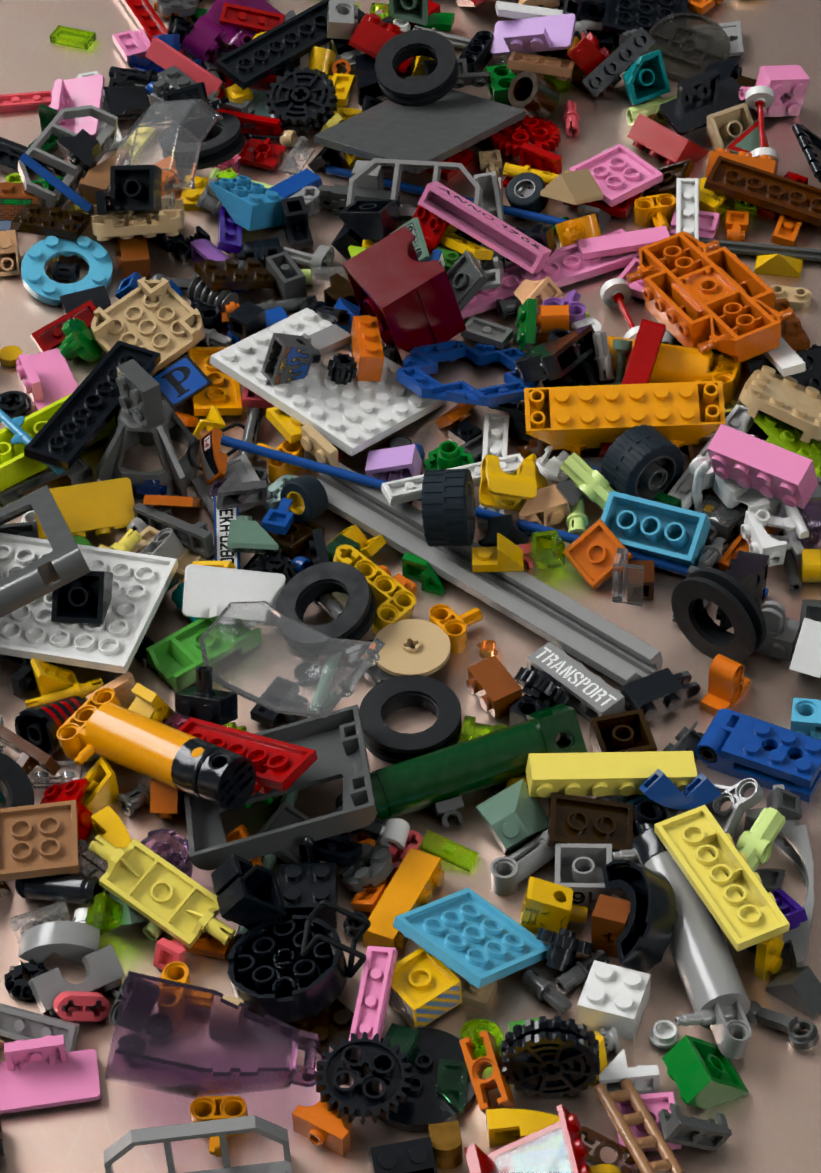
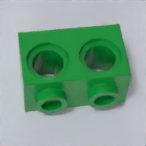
[486,64,517,106]

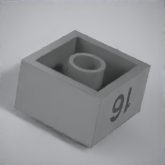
[555,843,612,909]

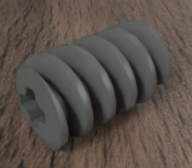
[187,276,239,318]

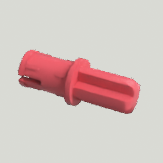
[563,100,580,137]

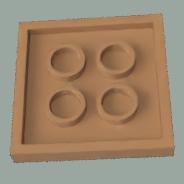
[507,51,575,81]
[0,800,80,882]

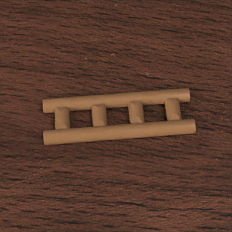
[594,1079,685,1173]

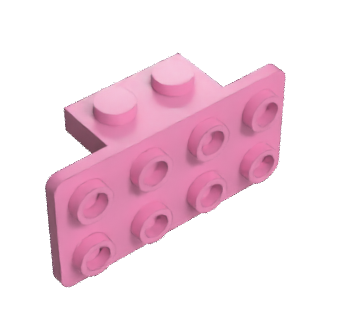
[48,74,105,138]
[16,348,78,411]
[0,1035,101,1114]

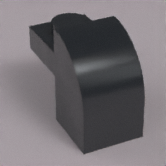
[281,196,313,250]

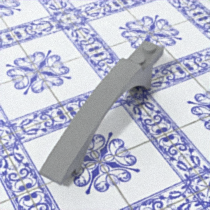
[474,171,505,291]
[744,784,814,968]

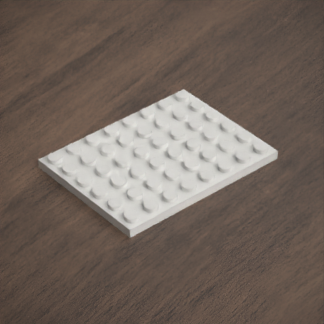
[210,308,447,456]
[0,533,178,674]

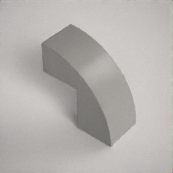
[18,921,101,965]

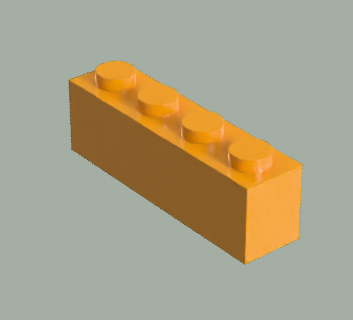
[363,848,444,951]

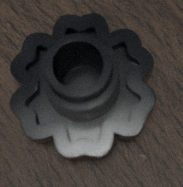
[536,927,594,972]

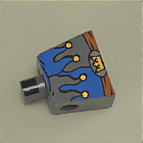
[261,333,321,385]

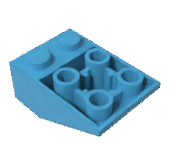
[210,175,284,231]

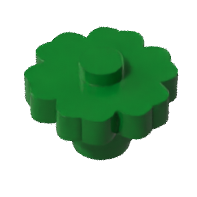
[59,318,103,362]
[424,441,474,472]

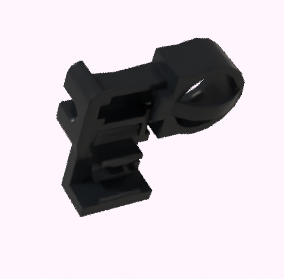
[158,226,211,264]

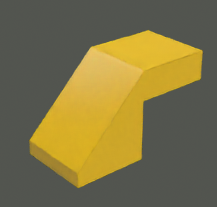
[328,524,387,558]

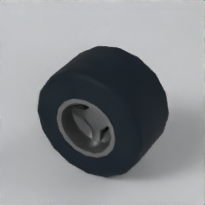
[506,172,549,213]

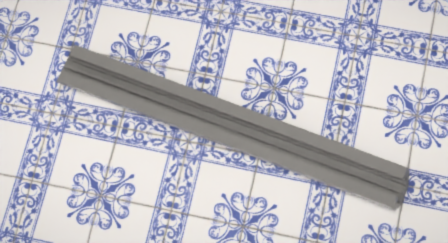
[316,463,663,685]

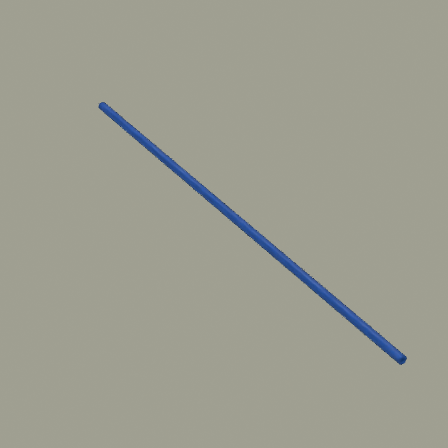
[221,436,769,598]

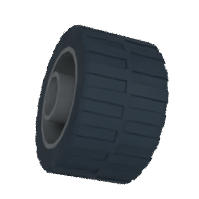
[601,425,684,501]
[422,469,476,547]

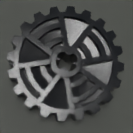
[266,67,338,135]
[501,1016,600,1099]

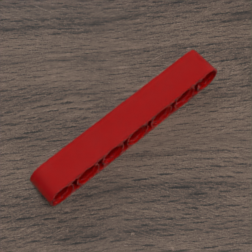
[599,319,666,457]

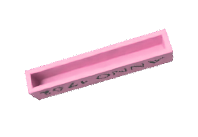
[417,181,552,274]

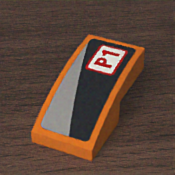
[200,428,228,486]

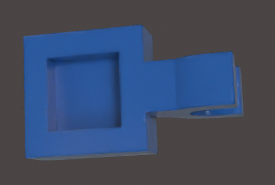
[262,498,294,535]

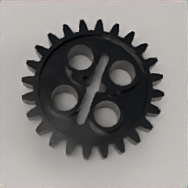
[315,1032,413,1124]

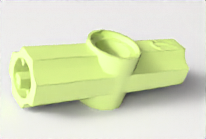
[626,95,677,127]
[560,452,614,510]
[736,807,786,872]

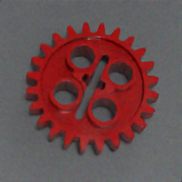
[490,115,561,158]

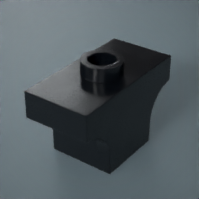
[563,0,606,23]
[57,129,102,172]
[478,513,535,547]

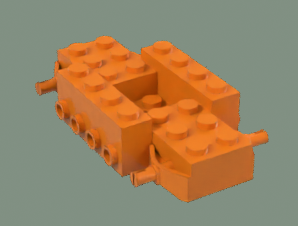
[626,231,794,363]

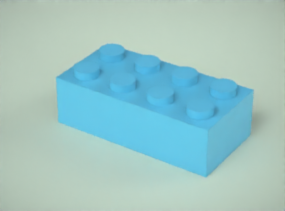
[601,490,711,567]

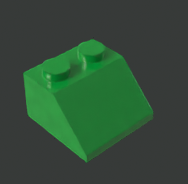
[662,1035,749,1110]

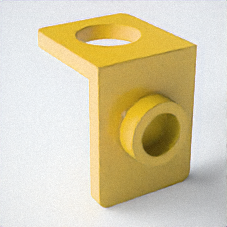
[193,405,226,440]

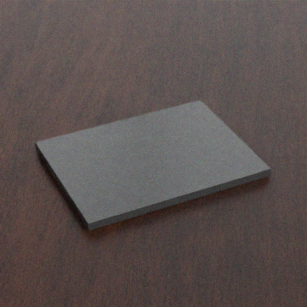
[314,89,526,174]

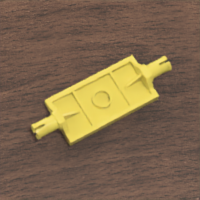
[88,835,236,949]

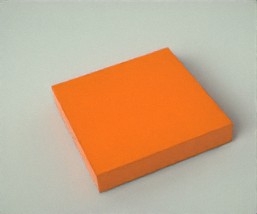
[143,495,202,507]
[562,519,633,590]

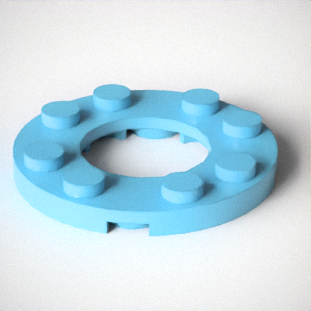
[21,236,113,306]

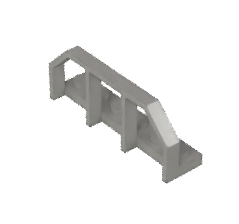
[18,105,118,208]
[346,158,483,222]
[104,1115,292,1173]

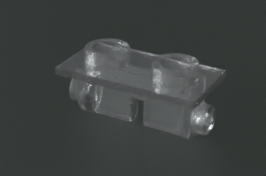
[278,136,315,175]
[10,900,71,944]

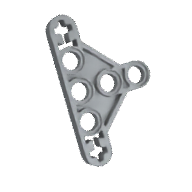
[697,773,764,839]

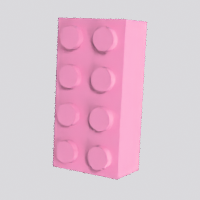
[707,424,818,509]

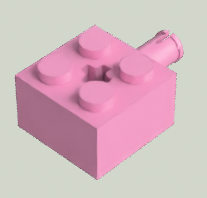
[739,65,810,117]

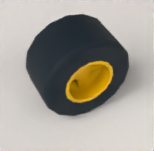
[280,474,328,524]

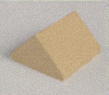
[706,102,754,154]
[540,168,604,205]

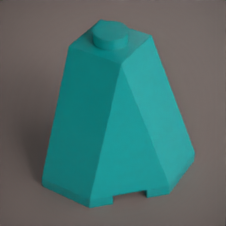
[622,50,671,105]

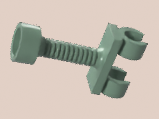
[607,339,633,385]

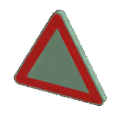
[726,119,770,154]

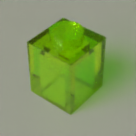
[531,530,565,570]

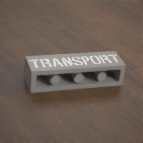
[527,641,625,722]

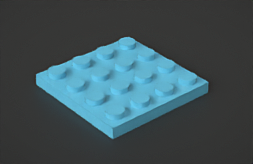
[393,888,549,988]

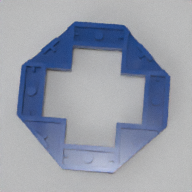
[396,340,540,408]

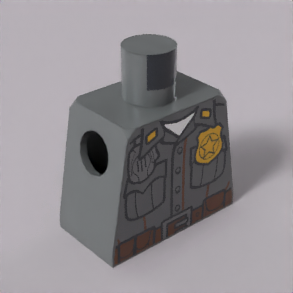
[699,489,749,546]

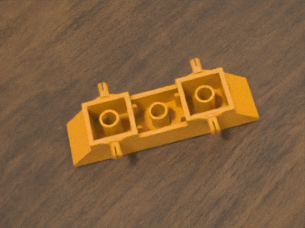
[524,381,726,458]

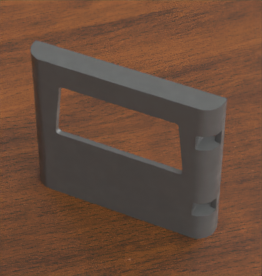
[0,485,91,618]
[184,704,377,870]

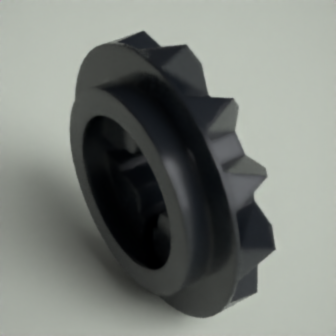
[0,391,31,418]
[4,959,49,1000]

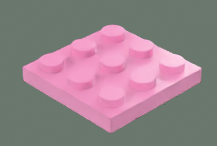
[569,143,663,207]

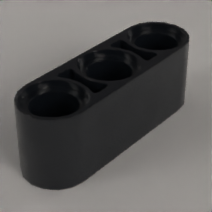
[459,31,493,73]

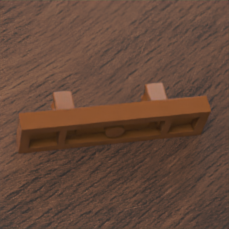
[774,298,810,351]

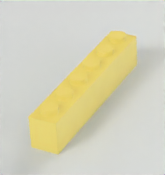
[526,751,698,798]

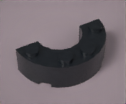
[602,859,678,973]

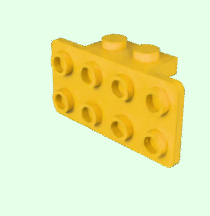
[34,477,135,540]

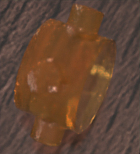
[477,640,498,658]

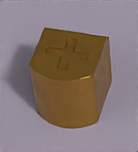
[428,1121,463,1170]

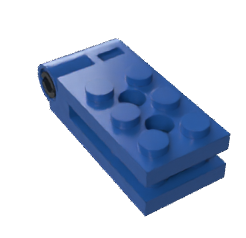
[695,708,821,803]

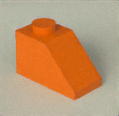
[150,779,184,818]

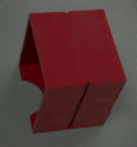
[342,226,466,365]

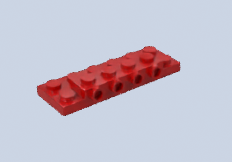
[178,717,318,795]

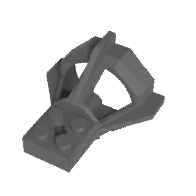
[96,359,201,499]

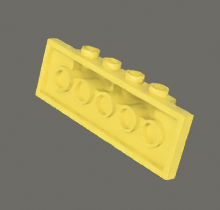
[654,805,790,952]

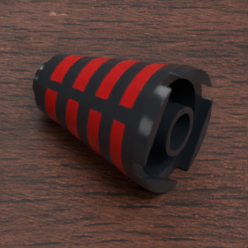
[15,696,86,756]

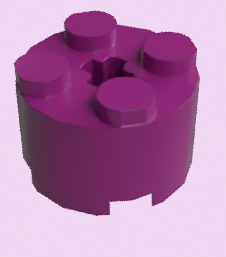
[180,15,227,65]

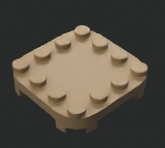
[91,196,185,241]
[90,277,205,375]
[737,365,821,444]

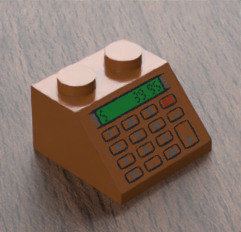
[0,182,45,221]

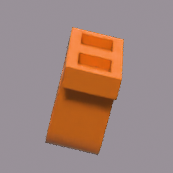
[700,654,751,716]

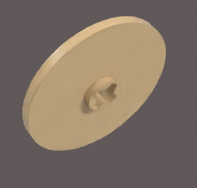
[372,619,451,677]

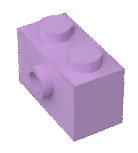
[365,444,423,482]

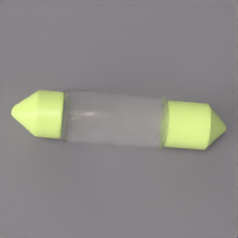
[300,266,349,286]

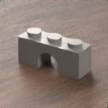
[28,944,125,1016]

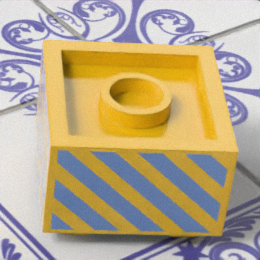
[388,947,462,1028]

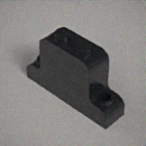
[515,324,595,384]

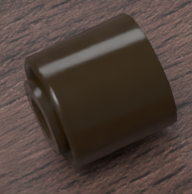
[508,71,559,119]

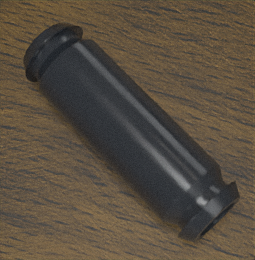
[15,874,104,905]

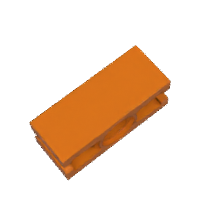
[459,1030,516,1114]

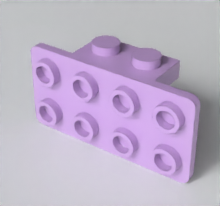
[490,14,576,56]

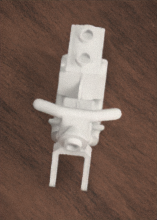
[688,434,809,567]

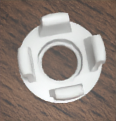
[536,445,570,484]

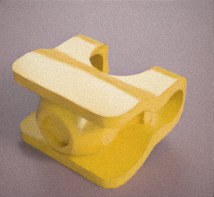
[479,454,537,512]

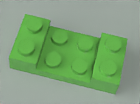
[146,618,263,692]

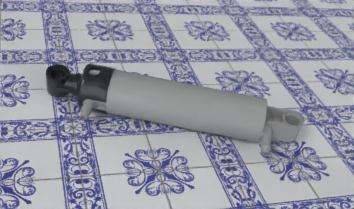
[612,800,752,1059]

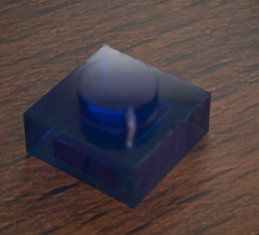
[136,479,167,496]

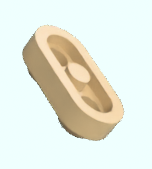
[771,285,812,310]

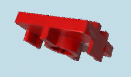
[239,138,286,171]

